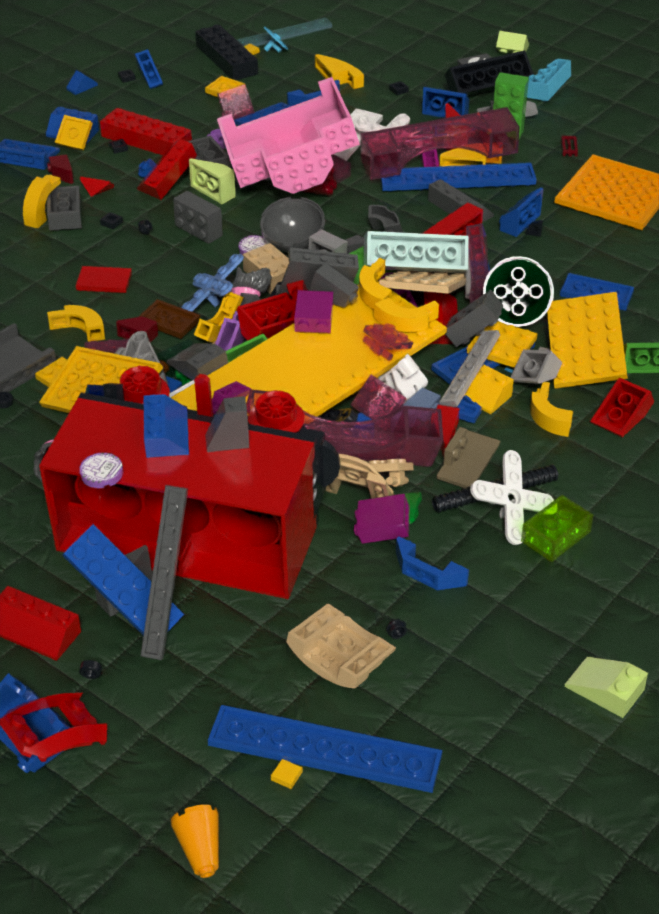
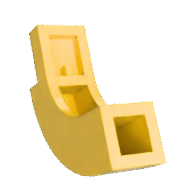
[23,175,61,229]
[359,258,392,309]
[194,291,244,342]
[374,298,439,332]
[47,305,105,342]
[530,382,573,437]

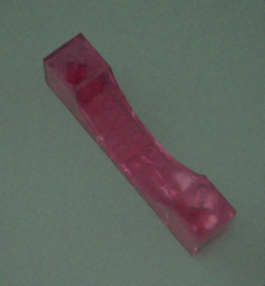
[361,107,520,180]
[246,389,444,467]

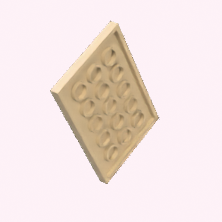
[379,270,466,293]

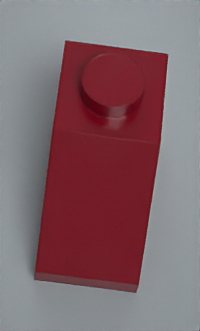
[47,154,74,184]
[116,316,158,343]

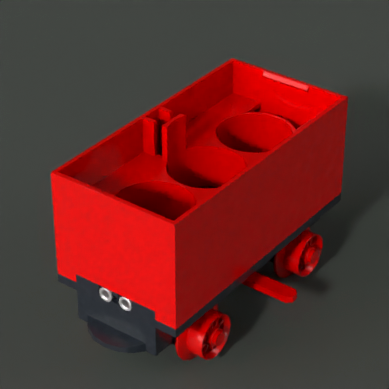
[39,366,341,599]

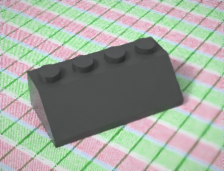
[428,179,494,222]

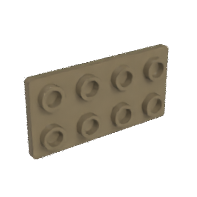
[437,427,500,488]

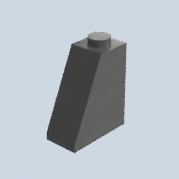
[309,263,359,307]
[205,396,250,452]

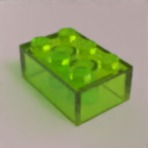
[521,495,593,562]

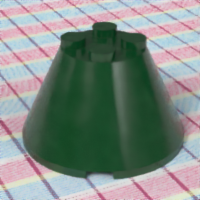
[483,257,554,327]

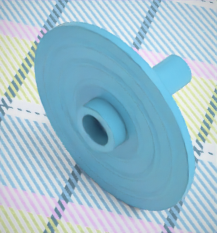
[264,26,288,53]

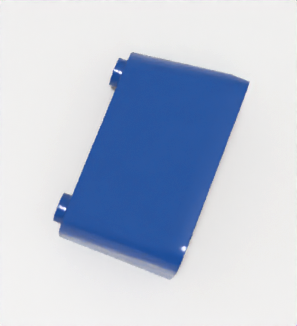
[0,673,72,773]

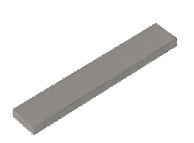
[439,330,500,407]

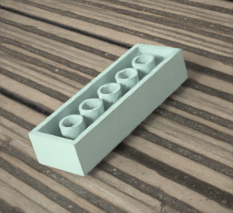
[364,231,468,273]

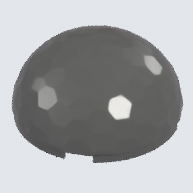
[260,197,325,253]

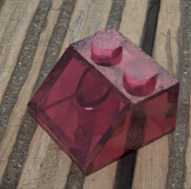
[351,374,407,429]

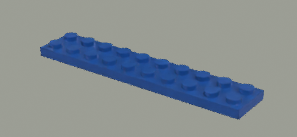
[379,163,537,192]
[208,705,442,793]

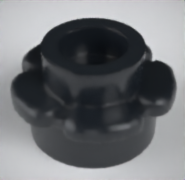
[138,219,153,235]
[386,619,407,639]

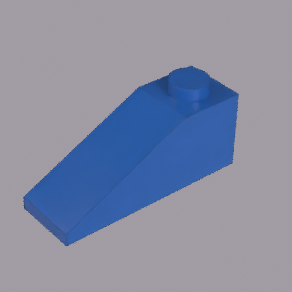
[135,49,163,89]

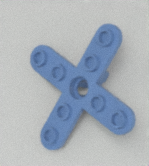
[181,254,244,312]

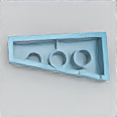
[527,59,571,101]

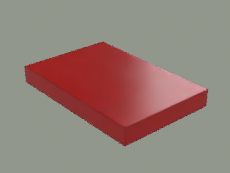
[76,266,132,293]

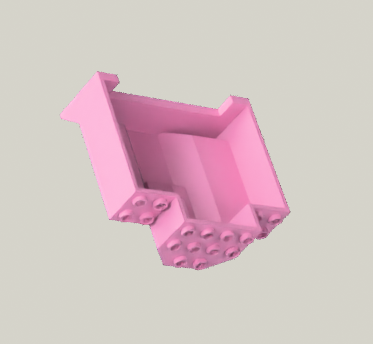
[217,77,360,194]

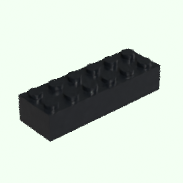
[195,25,258,80]
[444,50,534,97]

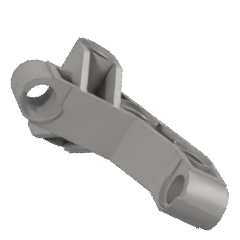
[114,331,168,384]

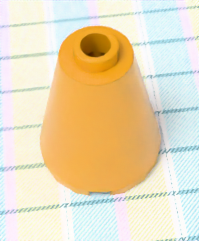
[171,805,219,878]

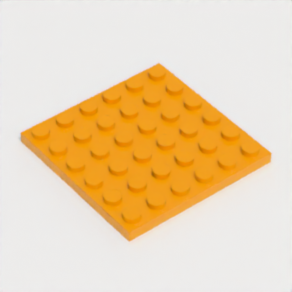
[554,154,659,230]

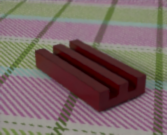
[561,136,578,157]

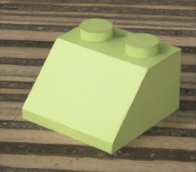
[496,31,529,54]

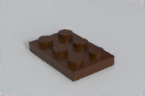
[138,299,200,339]

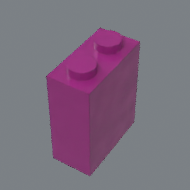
[294,290,334,333]
[354,494,410,544]

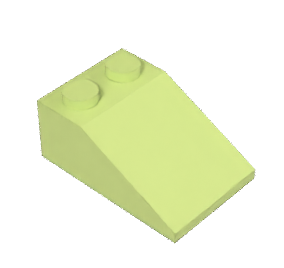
[189,158,236,204]
[565,657,648,718]

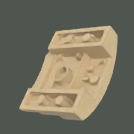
[325,454,394,499]
[286,604,396,688]

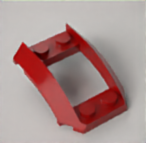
[0,693,107,762]

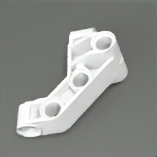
[364,354,428,405]

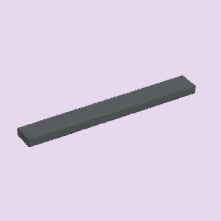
[141,485,188,660]

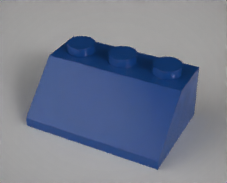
[422,87,469,119]
[46,107,99,144]
[499,187,544,237]
[144,394,189,458]

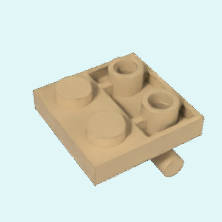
[369,459,413,487]

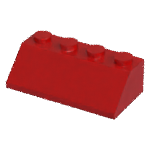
[137,139,197,200]
[423,291,458,344]
[237,292,296,341]
[0,586,81,661]

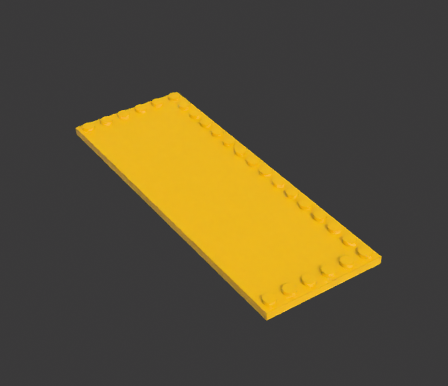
[171,281,447,425]

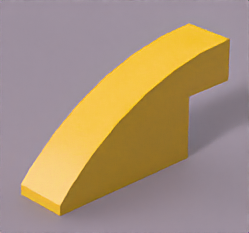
[315,54,364,89]
[440,144,503,166]

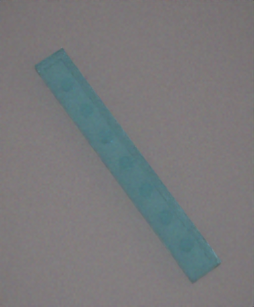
[237,18,332,46]

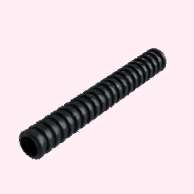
[432,464,559,513]

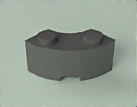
[368,205,404,233]

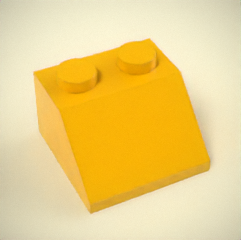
[464,365,514,414]

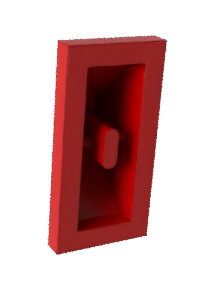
[80,176,114,197]

